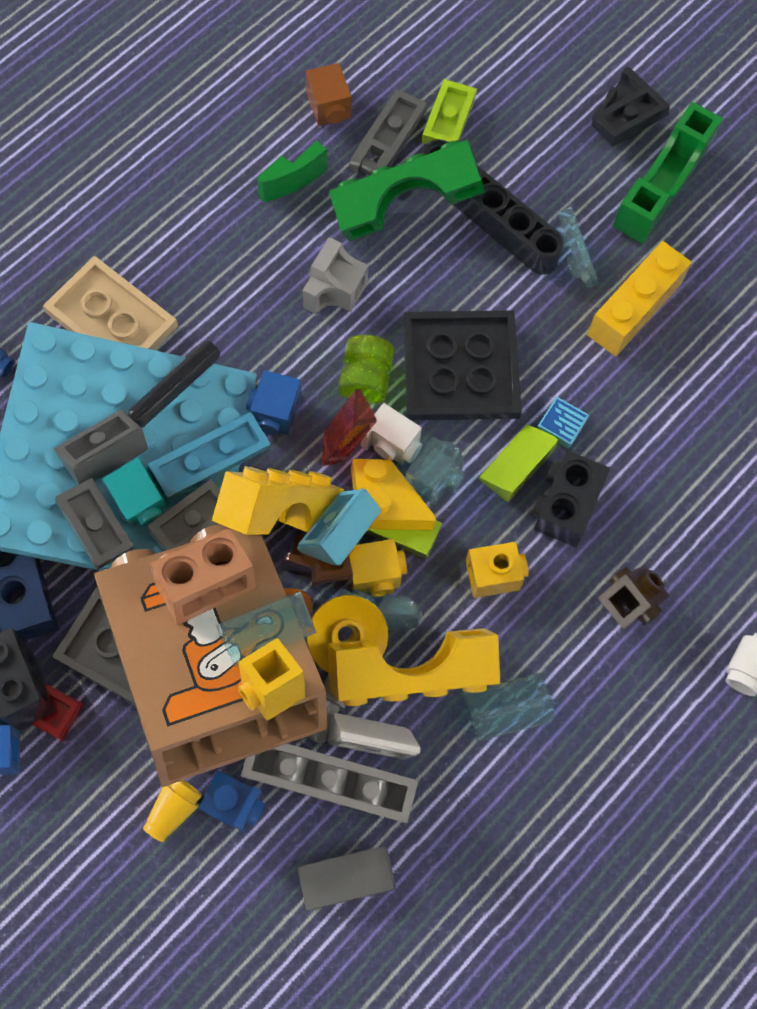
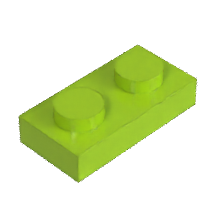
[422,79,477,144]

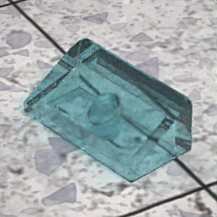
[215,592,317,666]
[463,673,554,741]

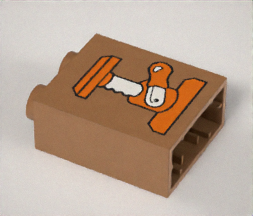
[94,524,327,787]

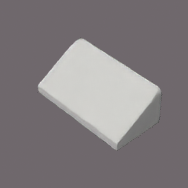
[327,713,420,760]

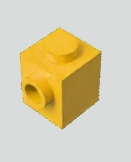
[349,539,407,597]
[466,542,528,598]
[238,638,305,721]

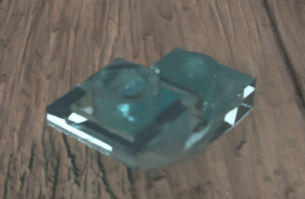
[339,589,422,630]

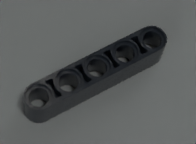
[424,139,564,275]

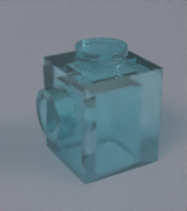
[406,436,466,506]

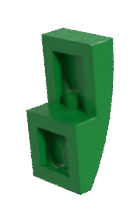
[257,140,327,202]

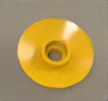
[307,595,388,673]

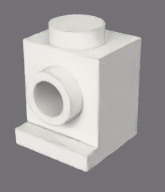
[361,403,423,465]

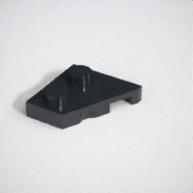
[592,66,670,146]

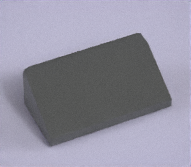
[54,409,148,485]

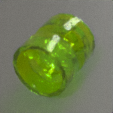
[338,335,394,404]

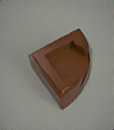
[312,554,353,586]

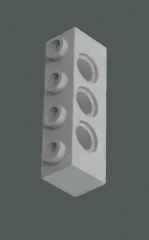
[241,744,418,823]

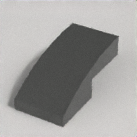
[297,846,397,911]

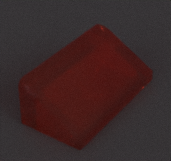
[322,389,377,466]

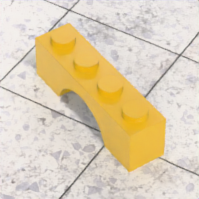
[212,466,344,535]
[327,628,500,706]

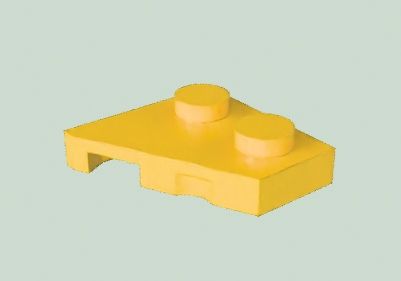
[351,459,436,531]

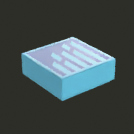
[537,396,589,449]

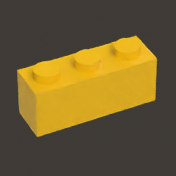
[587,240,692,357]

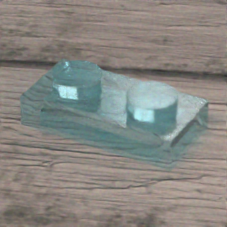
[556,207,599,288]

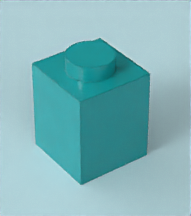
[102,457,169,526]

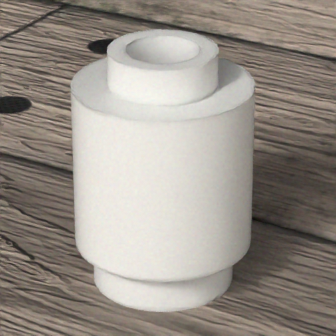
[726,633,757,696]

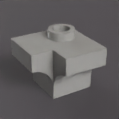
[303,237,368,314]

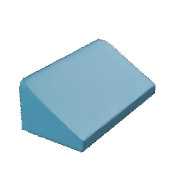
[297,489,381,565]

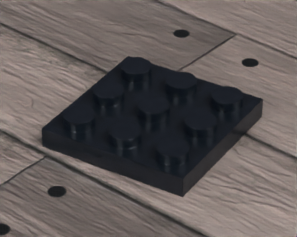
[403,310,522,420]

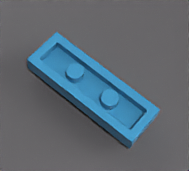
[147,412,271,502]

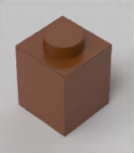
[305,63,352,126]

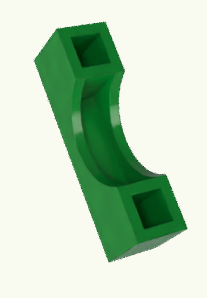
[612,101,723,244]
[329,140,485,242]

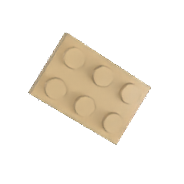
[43,256,178,350]

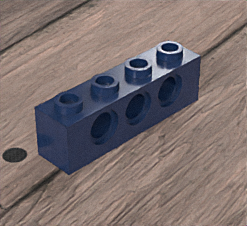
[0,551,59,640]

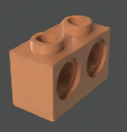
[150,528,256,625]

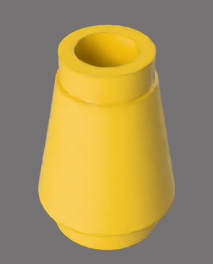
[143,780,202,842]

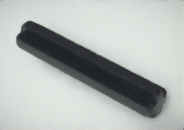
[128,341,220,428]

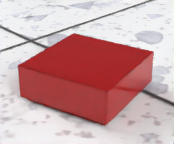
[32,684,84,742]

